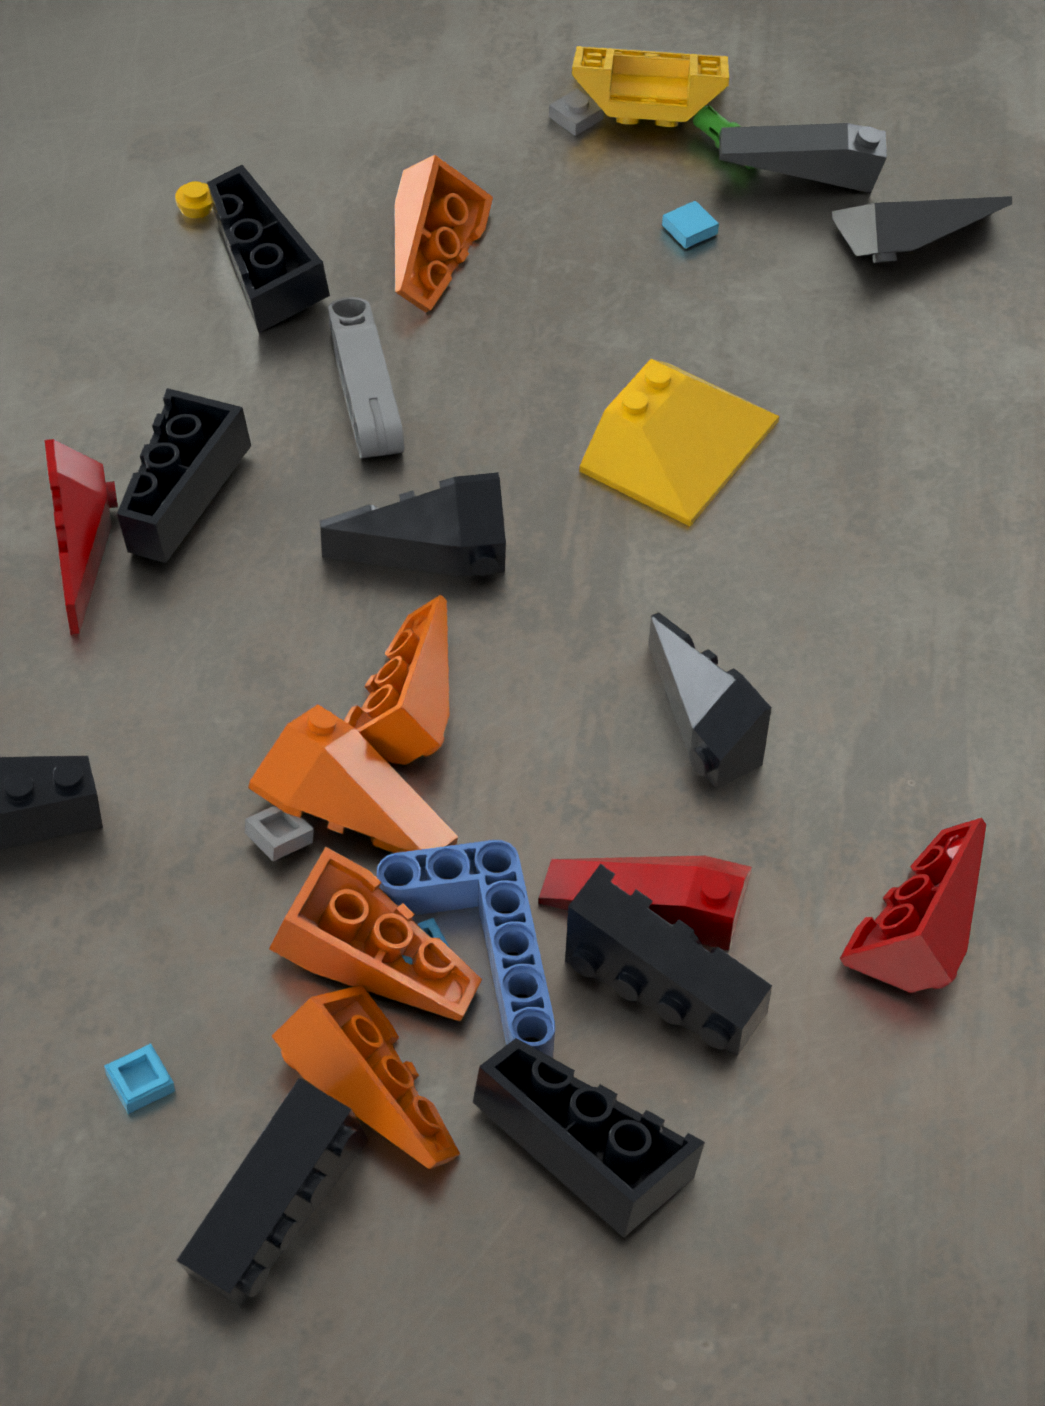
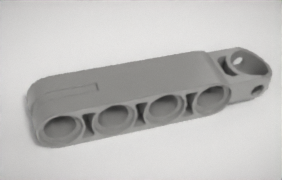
[328,297,404,459]

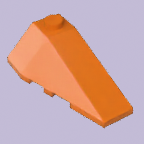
[395,155,493,313]
[344,595,450,765]
[248,704,458,853]
[269,847,482,1022]
[272,985,460,1169]

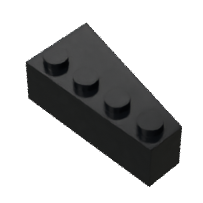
[117,388,251,563]
[0,756,103,850]
[565,864,772,1056]
[473,1038,705,1238]
[176,1078,369,1307]

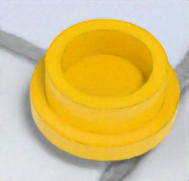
[175,181,213,219]

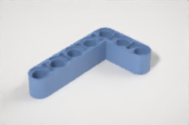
[377,840,555,1058]

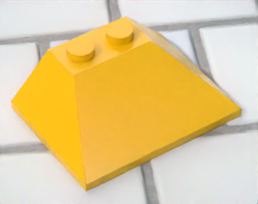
[572,46,729,127]
[579,359,779,527]

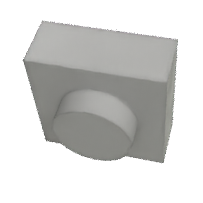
[549,88,604,136]
[245,806,314,862]

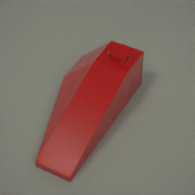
[44,439,118,635]
[840,817,987,993]
[538,855,752,951]

